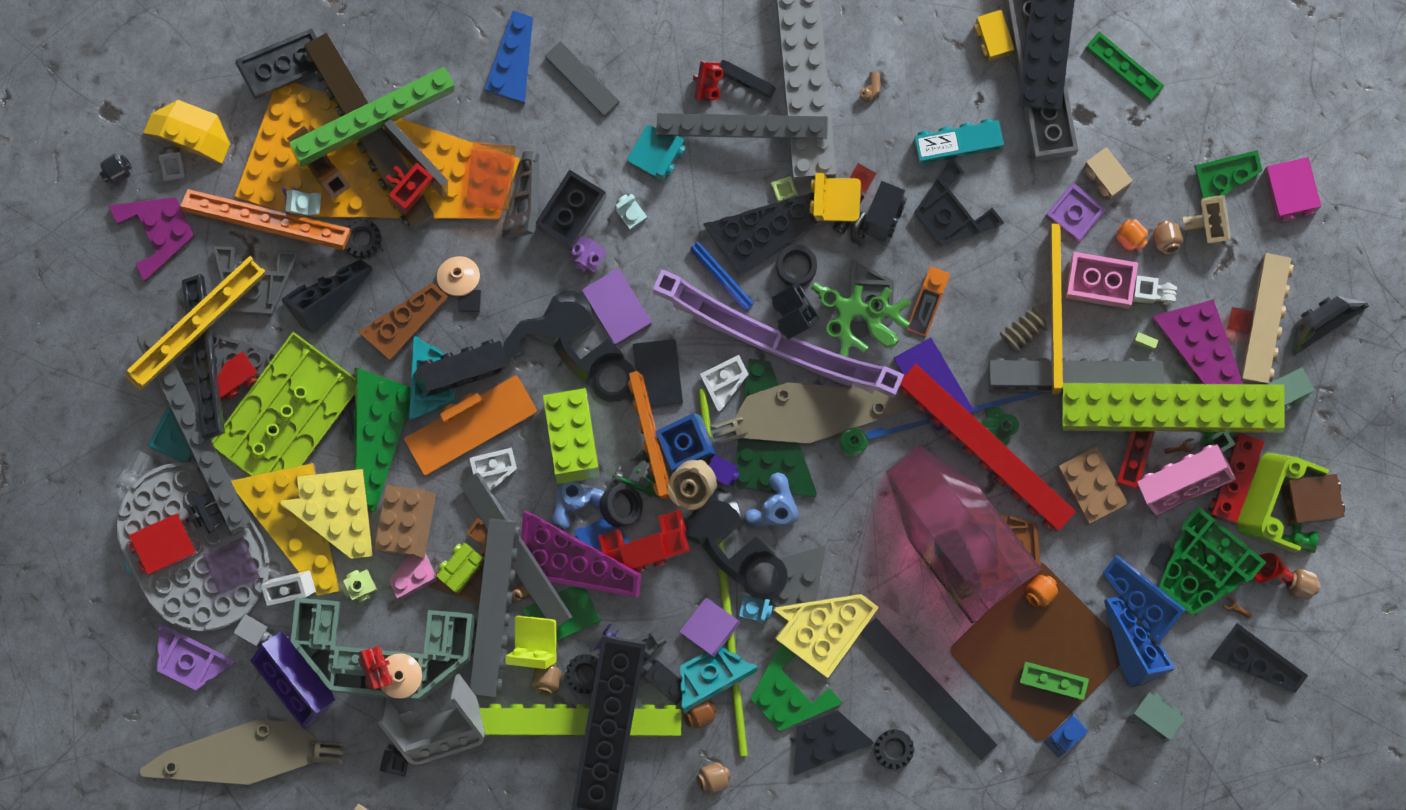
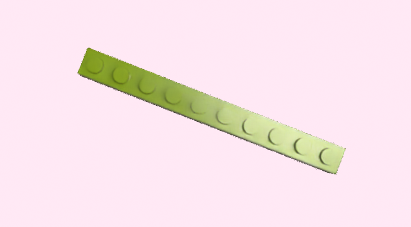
[478,704,681,737]

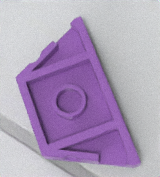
[157,623,235,691]

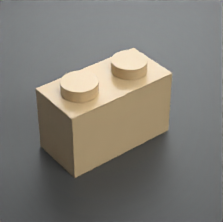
[1084,147,1133,200]

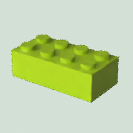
[543,388,600,484]

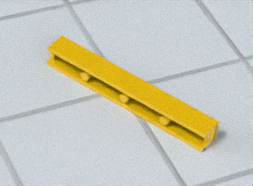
[125,256,265,392]

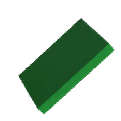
[523,586,601,642]

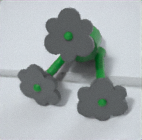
[609,448,660,498]

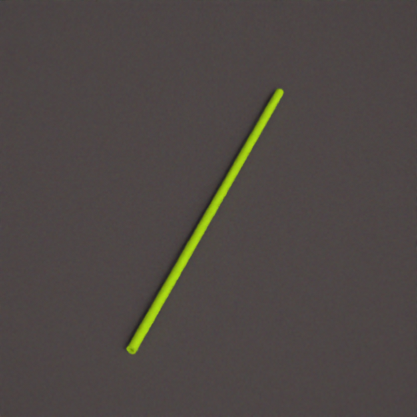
[698,389,748,757]

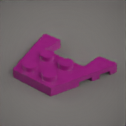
[109,197,195,282]

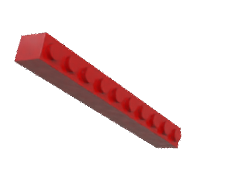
[898,364,1076,532]

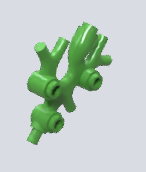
[811,282,911,357]

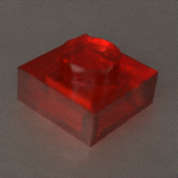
[849,163,877,193]
[1227,307,1254,333]

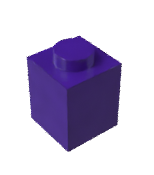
[709,455,740,488]

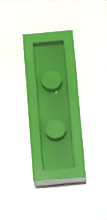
[1019,662,1089,700]

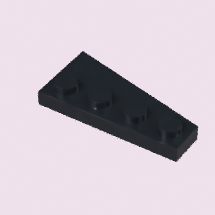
[1211,623,1308,693]

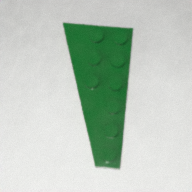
[353,368,410,512]

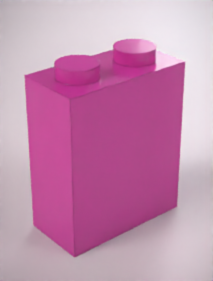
[1264,157,1321,221]

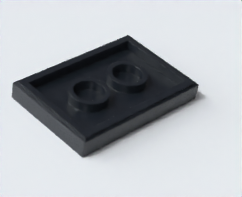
[633,339,683,407]

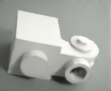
[1132,276,1177,305]

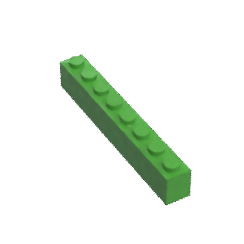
[289,66,455,168]

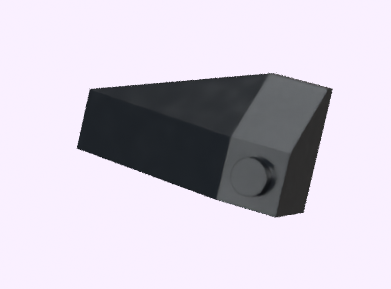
[281,259,373,333]

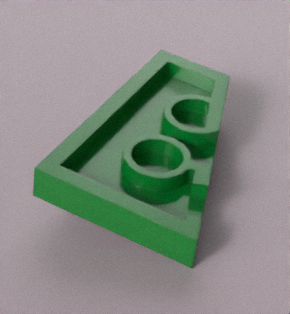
[1194,150,1263,199]

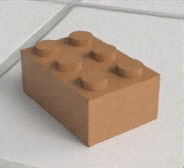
[1056,446,1128,526]
[375,485,436,559]

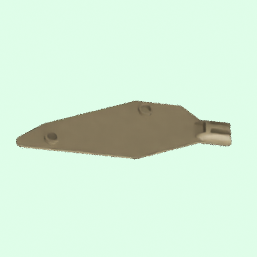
[710,382,910,447]
[140,719,344,785]

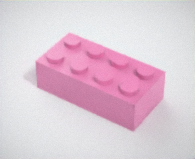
[1137,445,1236,516]

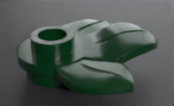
[980,407,1019,446]

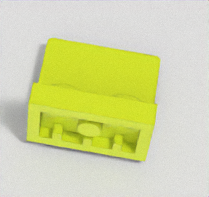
[505,616,557,669]

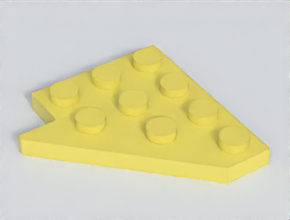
[281,469,373,559]
[773,594,879,678]

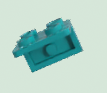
[628,125,686,181]

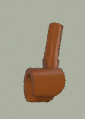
[1164,438,1196,454]
[1223,596,1252,618]

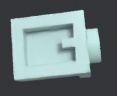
[286,190,321,216]
[615,194,647,230]

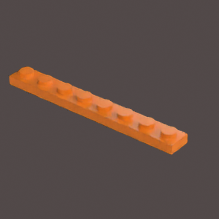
[180,189,351,250]

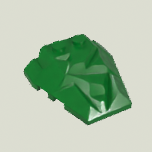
[1159,506,1266,615]

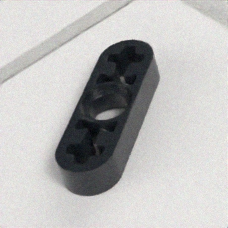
[720,60,776,98]

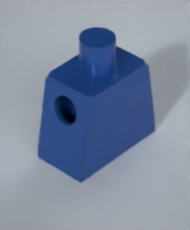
[1043,714,1089,758]

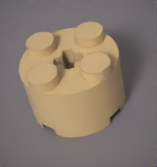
[667,460,717,510]

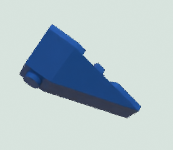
[1104,597,1175,687]

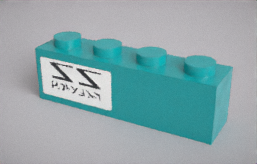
[913,118,1004,165]

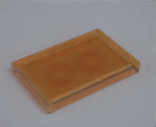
[466,142,516,211]

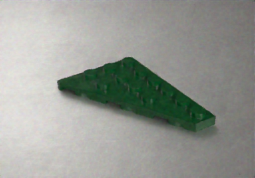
[732,358,817,498]

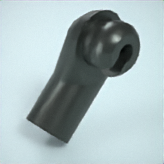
[850,212,867,245]

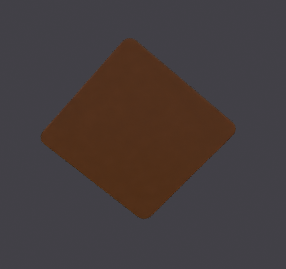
[951,563,1120,741]

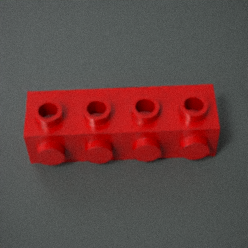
[1208,433,1265,525]

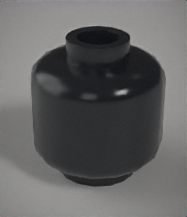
[99,153,133,185]

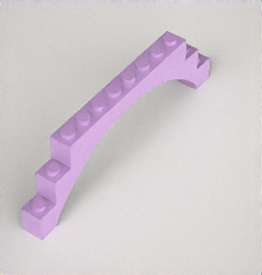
[653,269,904,398]

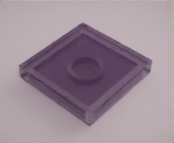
[202,537,260,595]

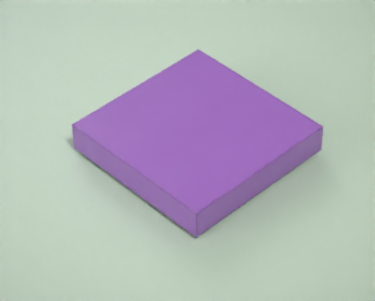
[1045,182,1106,243]
[680,598,740,657]

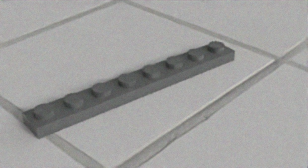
[656,113,828,139]

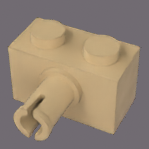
[1183,195,1231,243]

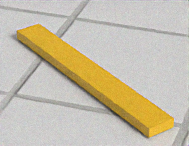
[1050,224,1063,395]

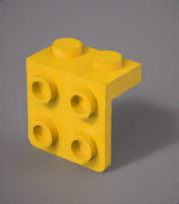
[810,173,861,222]

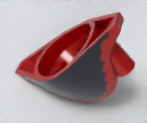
[1253,553,1294,585]

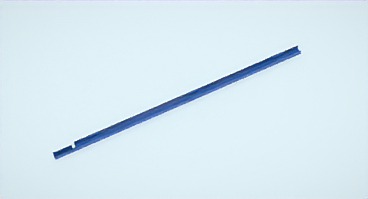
[866,392,1044,440]

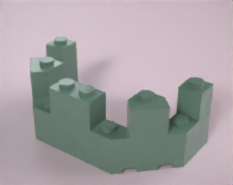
[291,598,476,701]

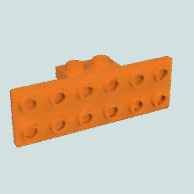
[404,375,537,476]

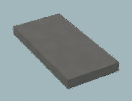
[384,119,448,198]

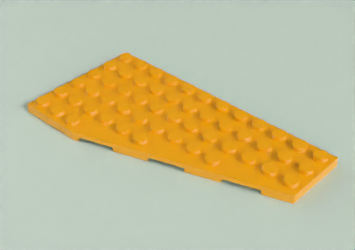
[235,83,521,220]

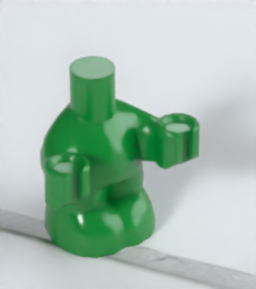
[1281,524,1318,553]

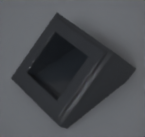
[380,750,409,777]

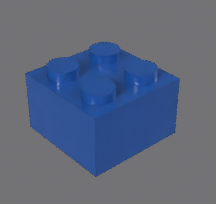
[655,413,717,472]

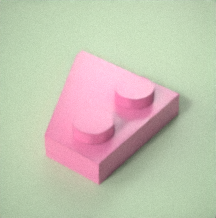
[389,553,438,601]

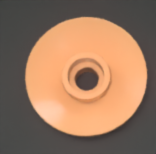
[437,256,480,297]
[381,654,422,699]

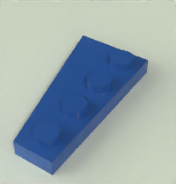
[485,11,533,104]
[1103,555,1186,644]

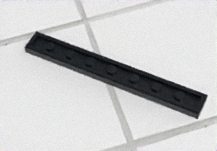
[182,274,225,440]
[860,618,997,760]

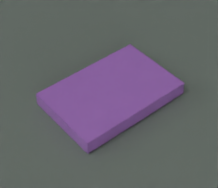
[582,268,652,345]

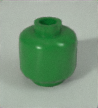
[839,427,868,457]

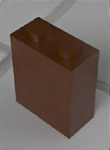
[1281,474,1345,526]

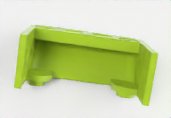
[1236,453,1329,554]

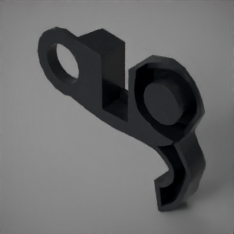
[503,290,635,402]
[660,488,788,600]

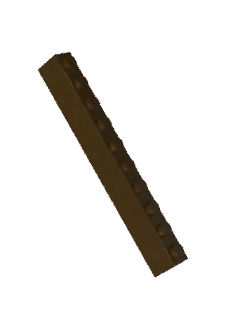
[303,33,434,232]

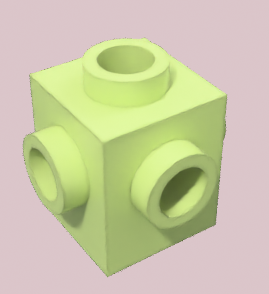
[342,570,378,603]

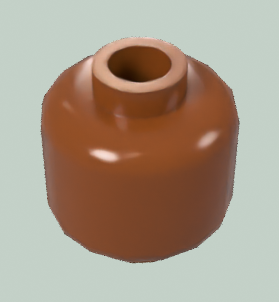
[682,700,716,729]

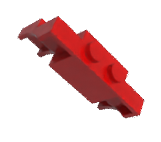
[598,510,690,573]

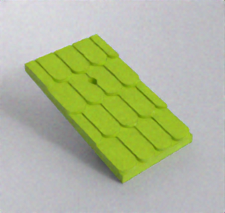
[212,332,356,477]

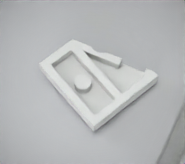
[700,355,749,412]
[469,447,517,491]

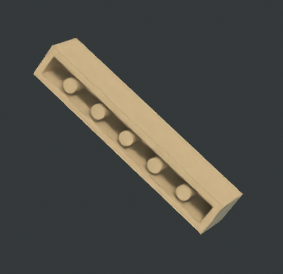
[1241,253,1294,385]

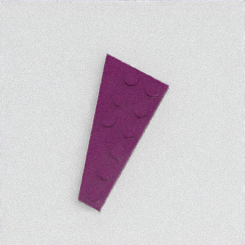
[1151,299,1243,384]
[517,511,642,597]

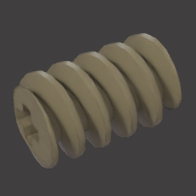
[999,306,1047,352]

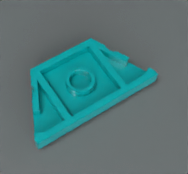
[409,336,454,420]
[680,647,758,712]

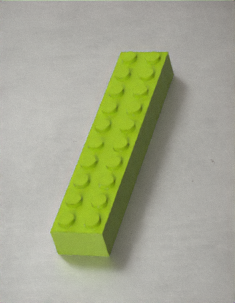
[1063,383,1285,433]

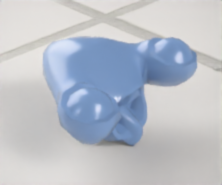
[744,473,799,528]
[552,481,604,530]

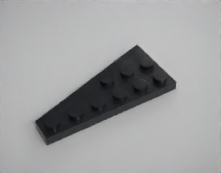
[703,192,821,277]

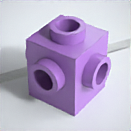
[568,236,607,272]

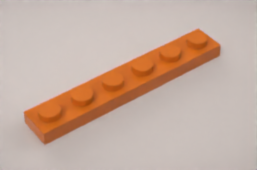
[628,371,671,500]

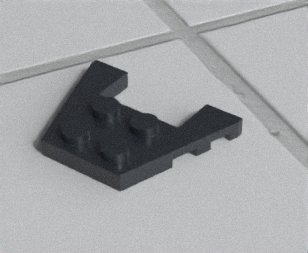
[914,157,1004,247]

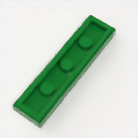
[1085,31,1165,103]

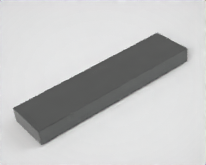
[545,41,620,117]

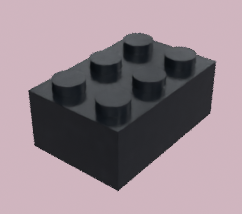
[535,169,607,250]
[862,180,907,242]

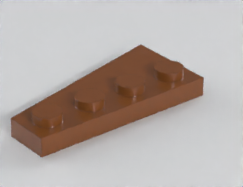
[358,283,448,361]

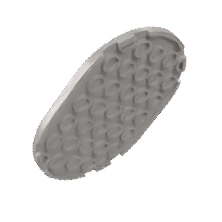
[117,462,269,631]

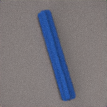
[690,242,753,311]

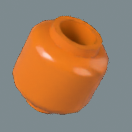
[1116,219,1148,251]
[1025,575,1058,607]

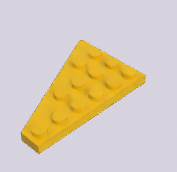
[231,463,340,596]

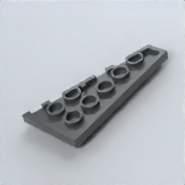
[167,320,277,384]

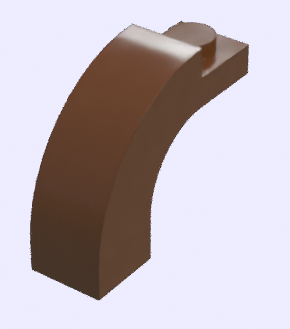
[287,126,351,200]

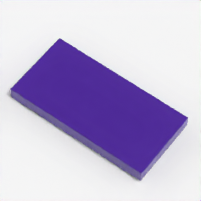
[893,337,974,433]

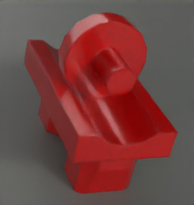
[693,61,724,101]
[358,646,393,690]

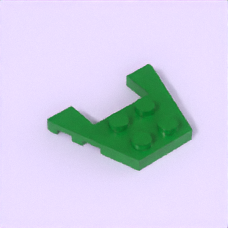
[750,644,842,732]

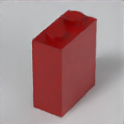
[127,513,196,578]

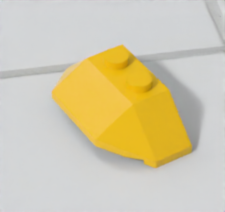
[143,100,230,164]

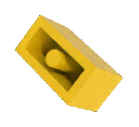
[974,10,1015,62]

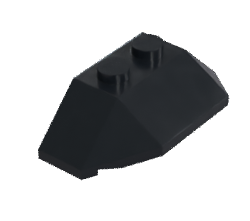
[1292,296,1369,356]

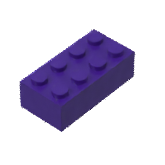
[250,631,336,729]

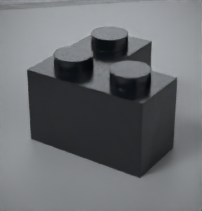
[771,281,819,340]

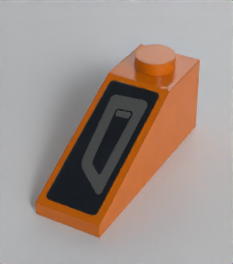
[906,266,950,337]

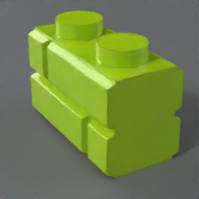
[436,542,485,594]

